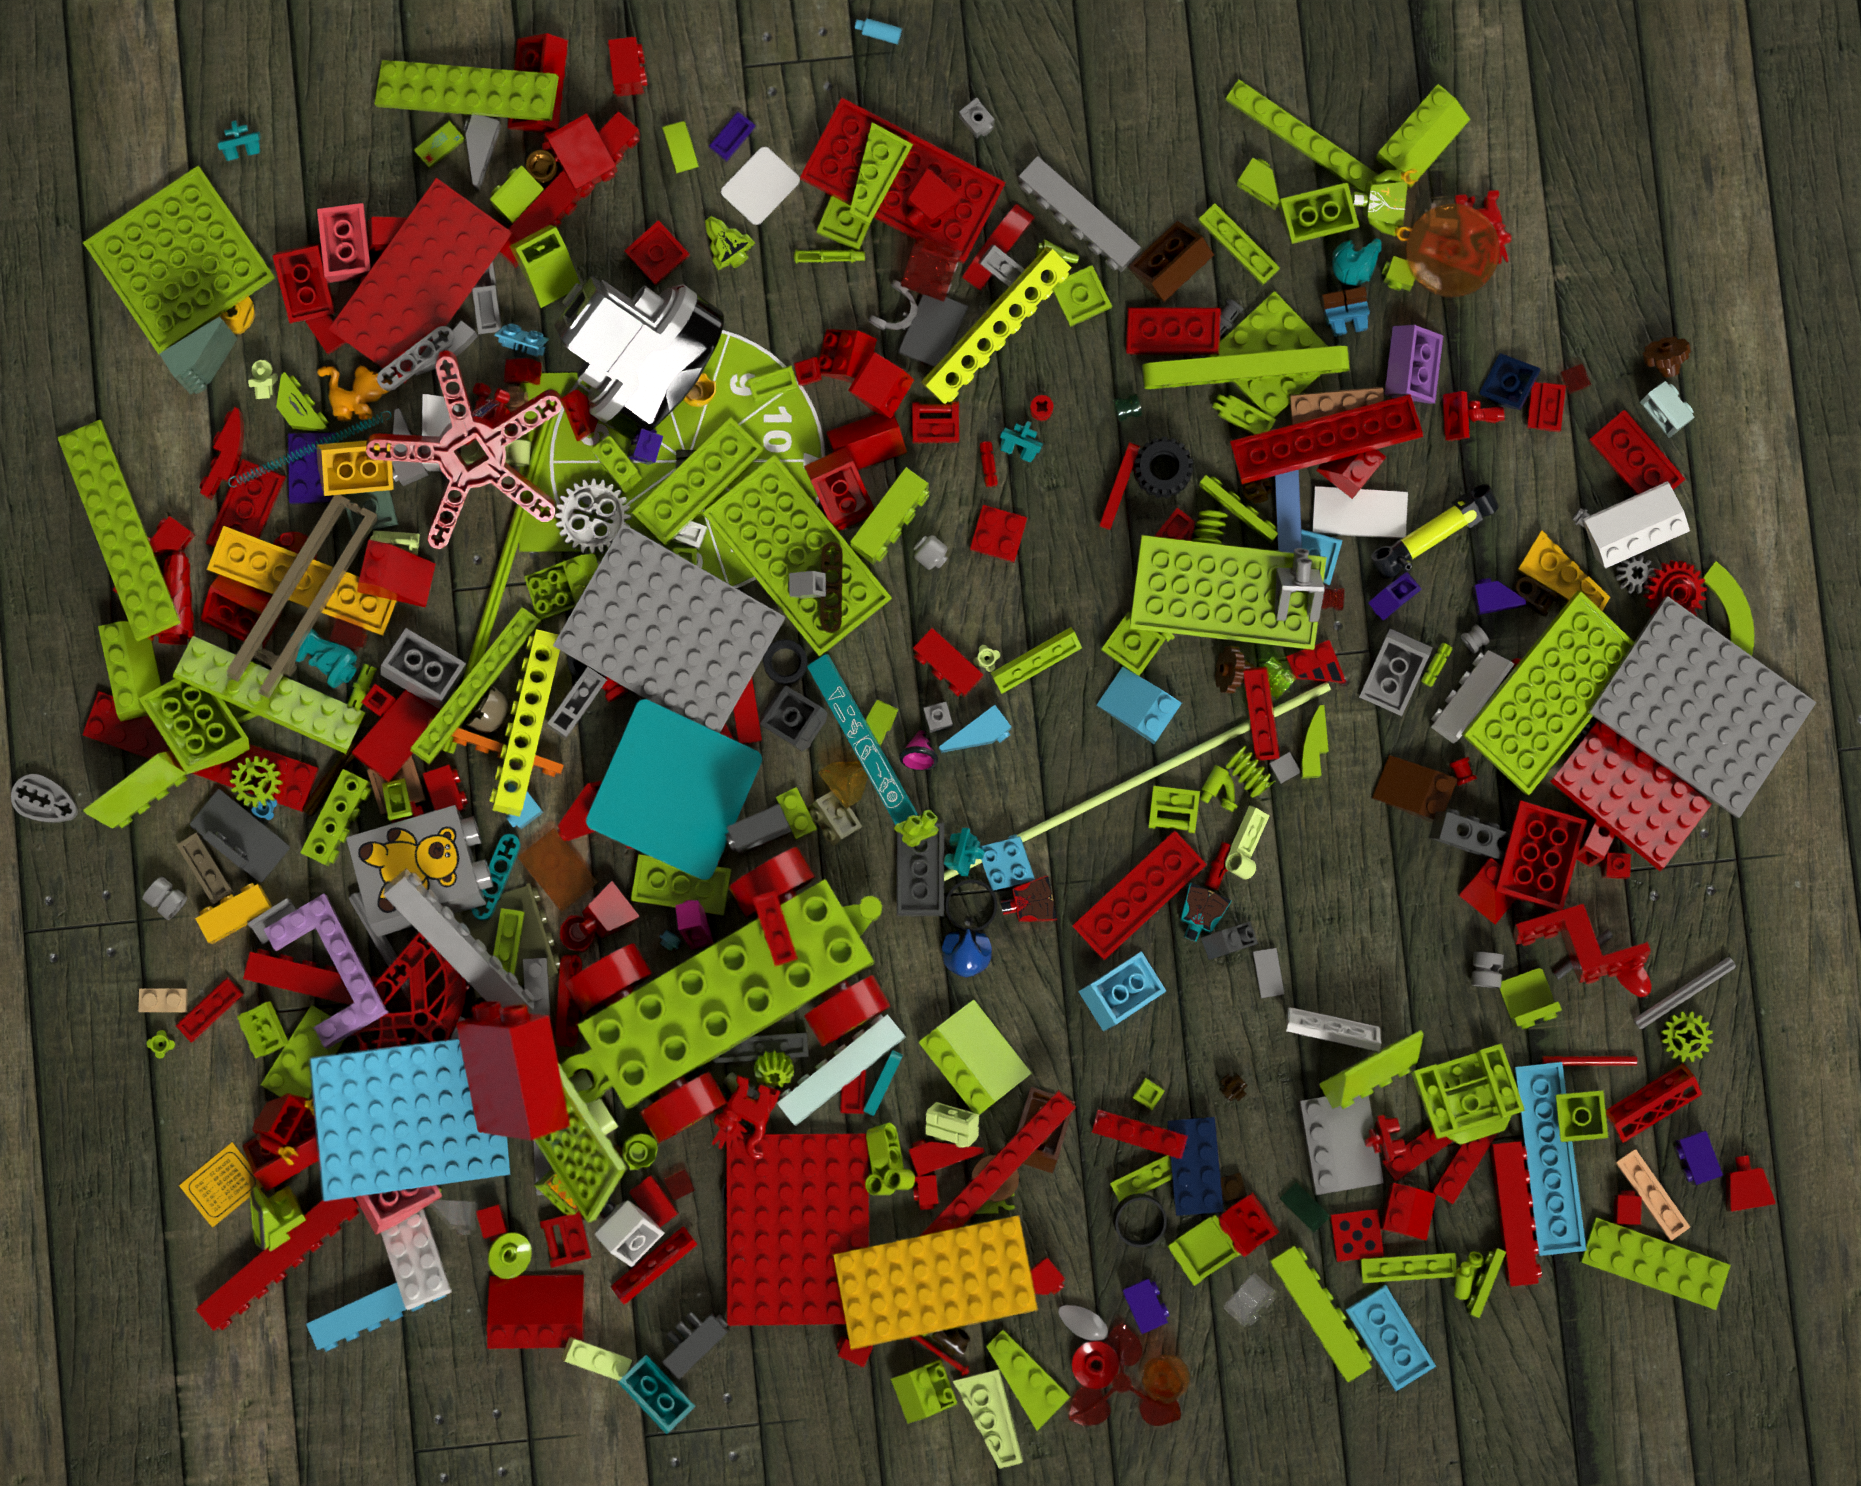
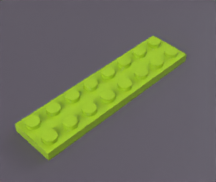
[375,60,559,121]
[173,636,365,754]

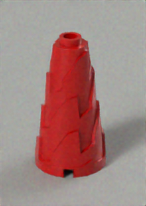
[147,552,195,645]

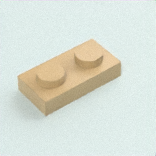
[139,989,188,1013]

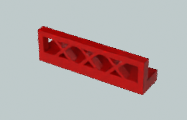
[1605,1063,1702,1143]

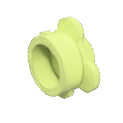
[973,645,1000,672]

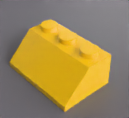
[316,441,394,496]

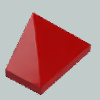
[561,389,598,441]

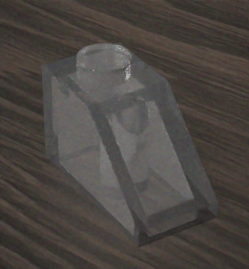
[429,1200,479,1235]

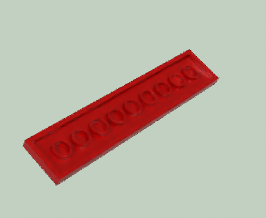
[83,691,319,812]

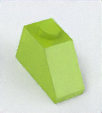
[1236,158,1279,210]

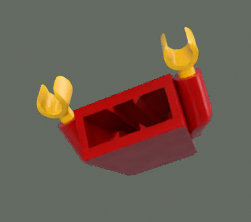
[252,1093,314,1165]

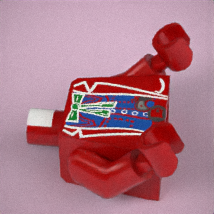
[465,383,513,446]

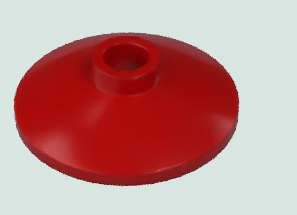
[1072,1341,1119,1389]

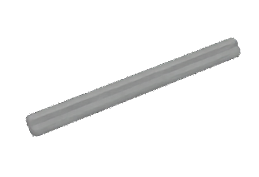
[349,892,425,1016]

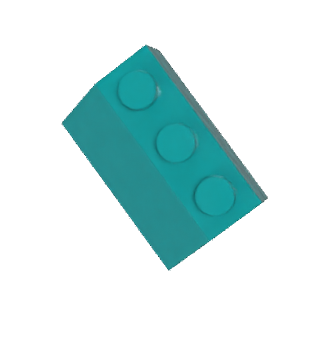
[618,1355,695,1434]

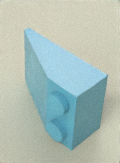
[1097,667,1182,744]
[1078,951,1166,1031]

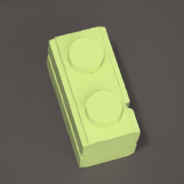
[926,1102,979,1148]

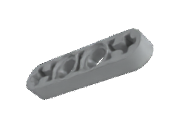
[377,326,455,391]

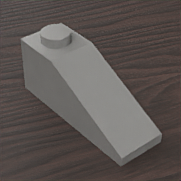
[464,115,501,191]
[392,408,428,486]
[547,667,607,740]

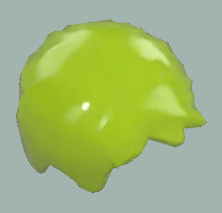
[622,1133,658,1170]

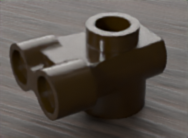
[931,1327,970,1357]

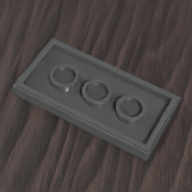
[897,823,944,917]

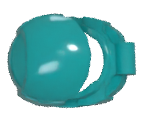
[1332,239,1381,286]

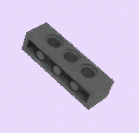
[1429,808,1511,863]

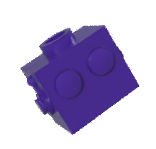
[627,427,663,465]

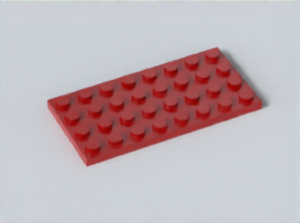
[800,98,1006,264]
[328,178,512,383]

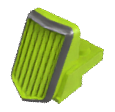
[250,1185,306,1251]

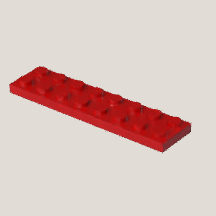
[1230,394,1423,484]

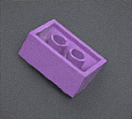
[1385,325,1443,404]

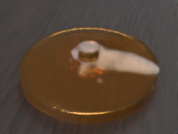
[1406,204,1500,298]

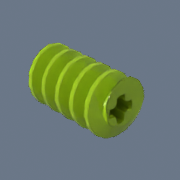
[1192,510,1228,544]
[1226,745,1276,798]

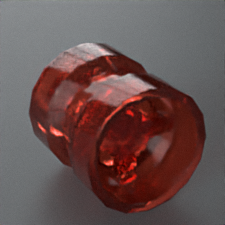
[1321,586,1345,611]

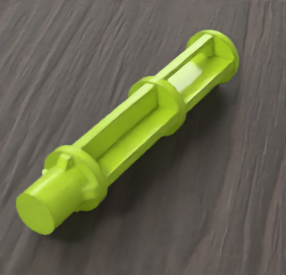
[793,249,865,263]

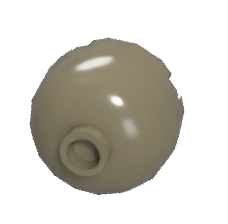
[466,686,510,733]

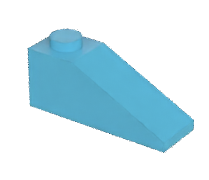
[939,705,1012,753]

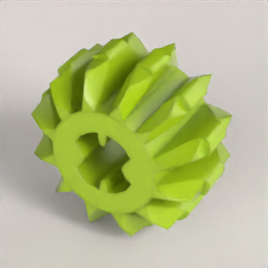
[754,1050,794,1088]

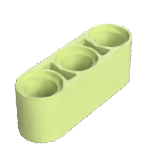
[568,1069,619,1135]

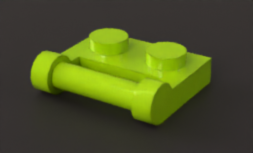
[1148,786,1200,834]

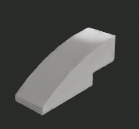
[472,261,501,334]
[410,321,478,376]

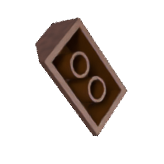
[1128,220,1214,301]

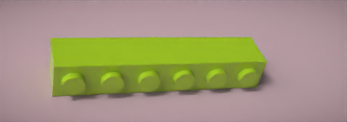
[1269,1245,1372,1382]

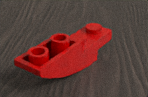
[199,407,244,501]

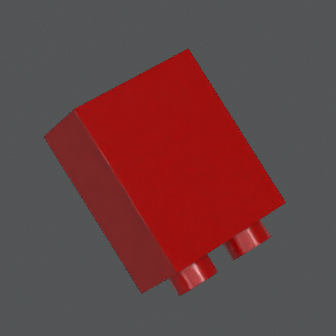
[456,1001,570,1140]

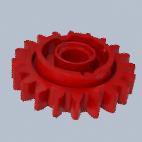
[1643,560,1707,616]

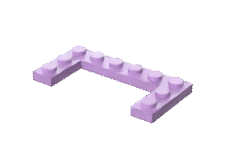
[264,894,388,1049]

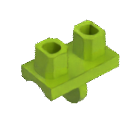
[894,810,939,847]

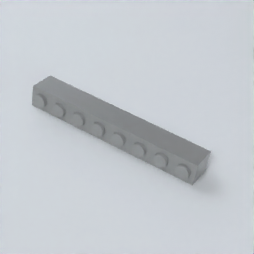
[383,869,534,1013]

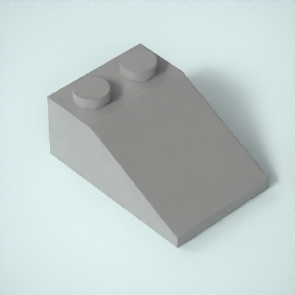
[1359,629,1433,716]

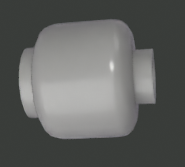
[913,535,948,569]

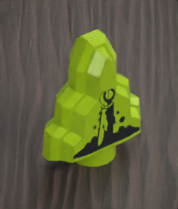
[705,216,755,270]

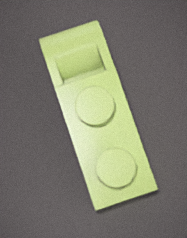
[461,440,531,466]
[1225,806,1269,879]

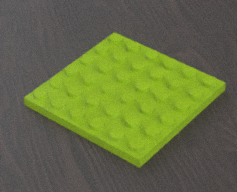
[83,166,275,355]

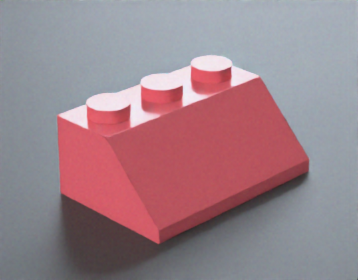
[317,203,371,283]

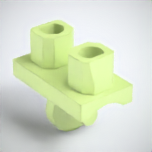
[248,360,278,399]

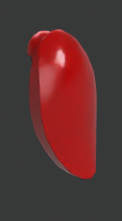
[1616,967,1651,997]

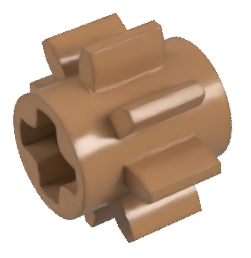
[506,386,528,412]

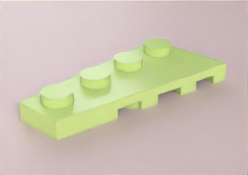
[953,1369,1023,1469]

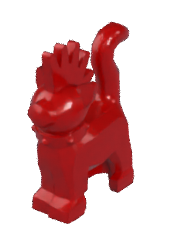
[1454,190,1512,266]
[712,1075,781,1159]

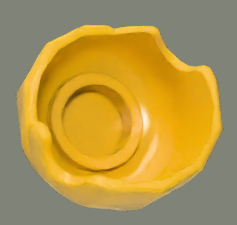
[684,373,716,407]

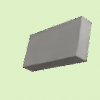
[1253,948,1284,998]

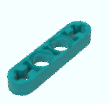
[472,834,521,921]

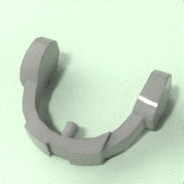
[868,280,918,330]

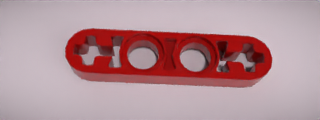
[1099,442,1140,530]
[556,955,582,1047]

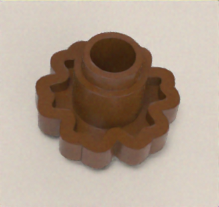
[1643,337,1691,377]
[1215,646,1255,694]

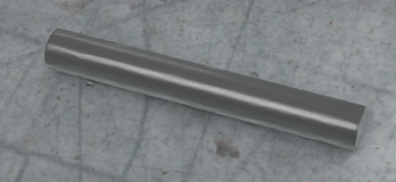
[1553,929,1613,980]

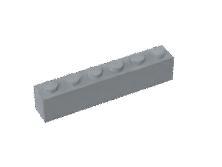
[1018,156,1141,272]

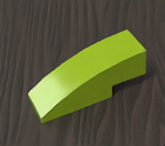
[1300,705,1329,779]

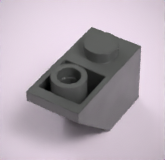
[1201,922,1258,960]

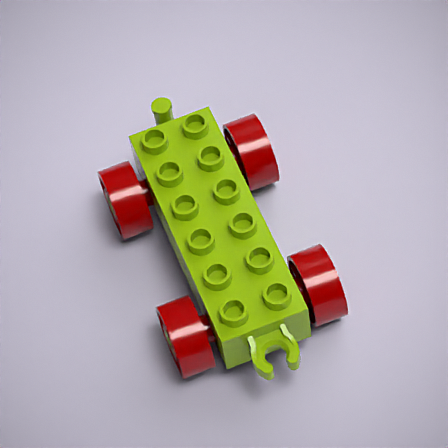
[561,847,891,1144]

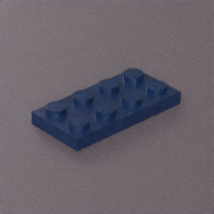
[1167,1117,1223,1216]

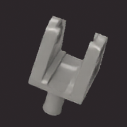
[1275,548,1325,622]

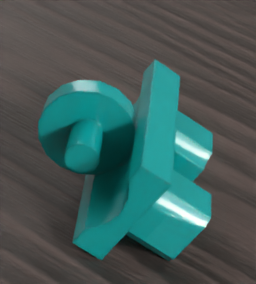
[217,120,261,161]
[1000,421,1044,462]
[944,828,985,876]

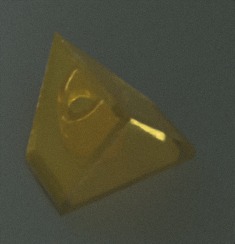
[818,761,868,809]

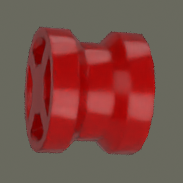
[1030,395,1054,421]

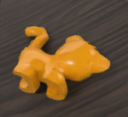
[317,365,392,421]

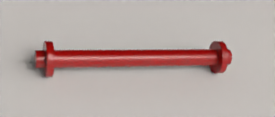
[910,1335,970,1376]

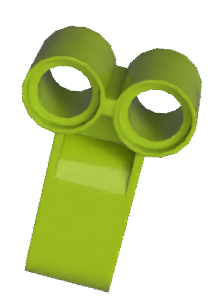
[865,1123,915,1195]

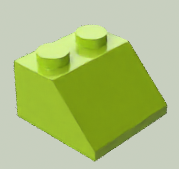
[1556,1091,1608,1142]

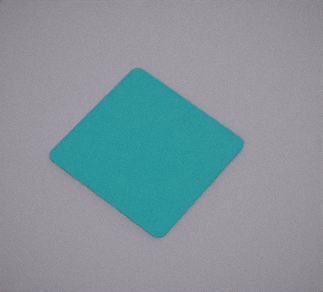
[586,699,762,880]

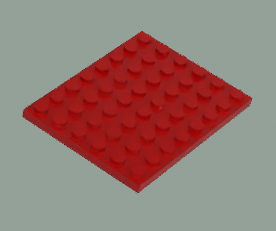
[726,1134,869,1326]

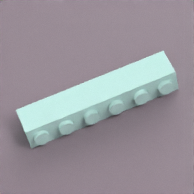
[777,1014,906,1126]

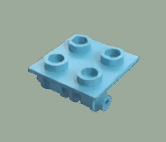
[494,324,549,357]
[979,834,1035,891]

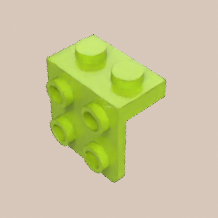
[1499,968,1562,1030]

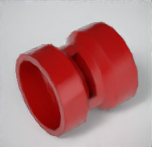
[601,676,628,702]

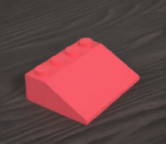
[355,1185,442,1235]

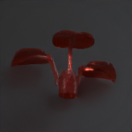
[1068,1324,1181,1426]

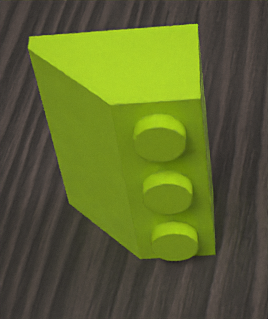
[1278,182,1359,244]

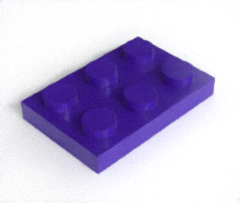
[288,433,336,504]

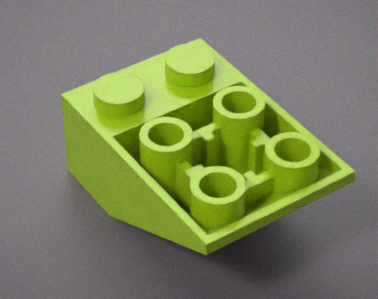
[509,225,581,308]
[524,554,599,620]

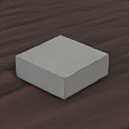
[1269,752,1301,784]

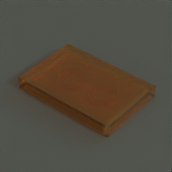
[517,828,598,912]

